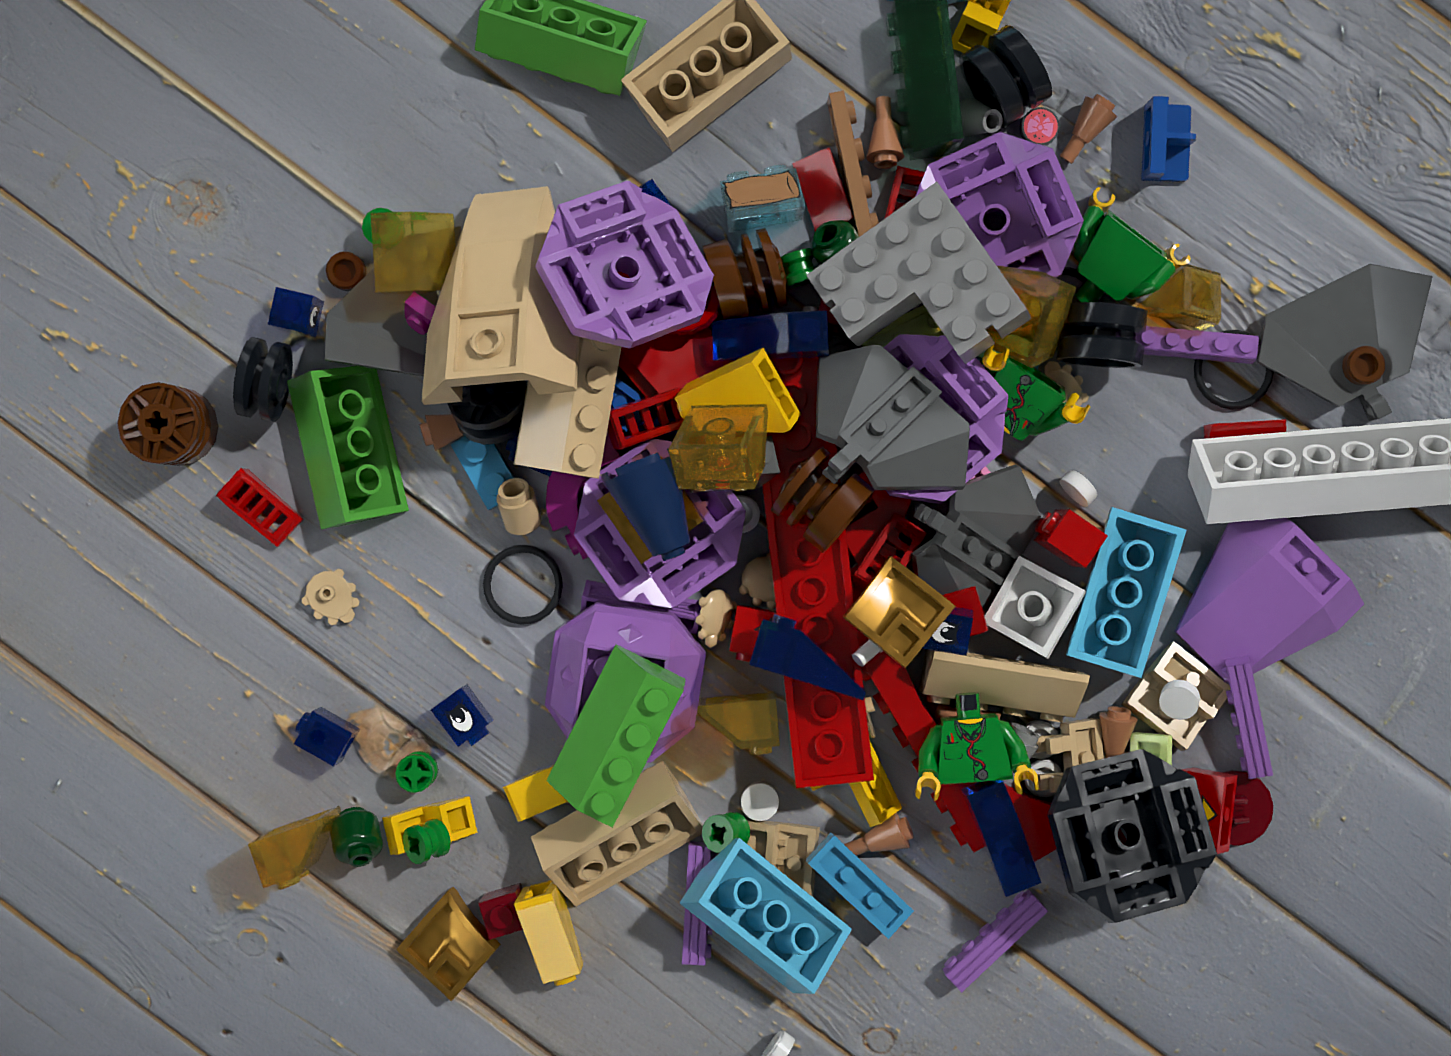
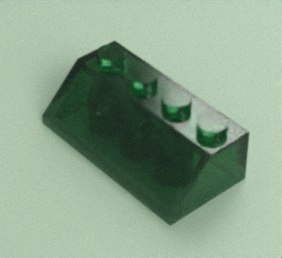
[886,0,964,160]

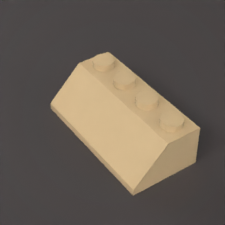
[621,0,792,152]
[514,337,621,479]
[919,647,1090,723]
[531,761,703,907]

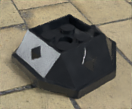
[1047,749,1217,923]

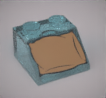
[720,165,805,233]

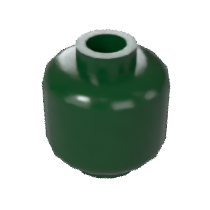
[810,220,859,265]
[329,807,383,867]

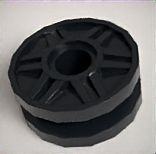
[233,337,293,422]
[447,380,527,445]

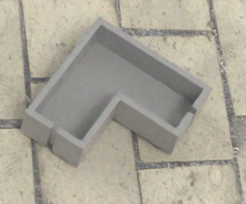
[806,181,1031,364]

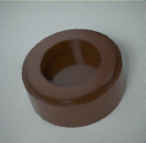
[326,252,366,291]
[1342,346,1385,385]

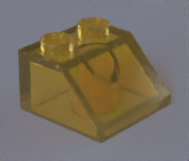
[371,211,456,295]
[986,265,1076,368]
[668,404,768,491]
[698,692,780,755]
[248,806,341,890]

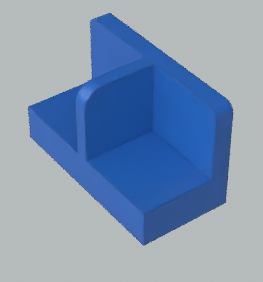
[1141,96,1196,182]

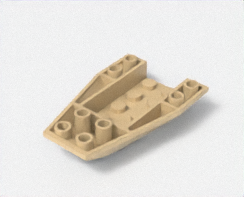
[421,186,579,405]

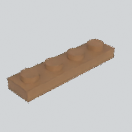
[827,90,878,237]

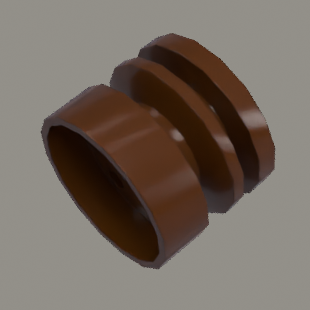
[702,228,787,324]
[117,382,219,466]
[771,447,875,553]

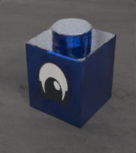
[268,287,324,338]
[922,607,973,656]
[431,684,494,747]

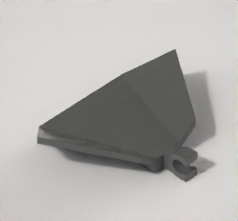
[325,226,462,377]
[1257,264,1433,421]
[816,345,970,490]
[911,464,1041,615]

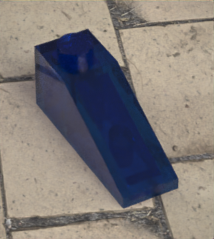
[712,311,829,361]
[749,614,866,700]
[961,780,1042,897]

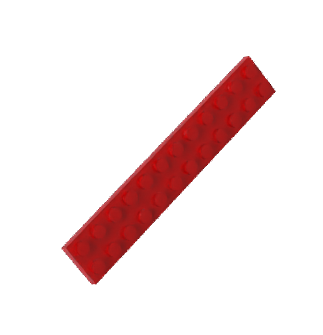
[745,316,874,788]

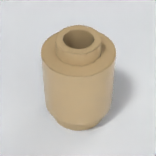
[497,478,542,535]

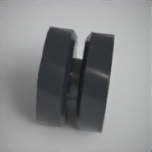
[959,25,1052,128]
[1056,302,1148,368]

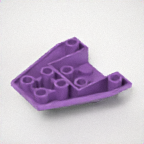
[1174,518,1364,685]

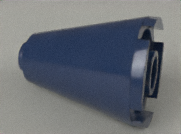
[600,446,690,561]

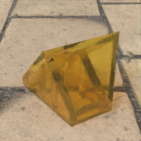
[1136,264,1221,330]

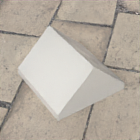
[985,556,1086,659]

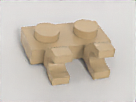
[1036,718,1104,793]

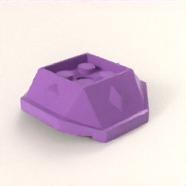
[915,132,1084,295]
[535,181,714,349]
[883,334,1008,504]
[574,438,746,609]
[545,601,706,763]

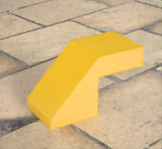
[948,0,1011,53]
[503,765,568,822]
[382,796,478,855]

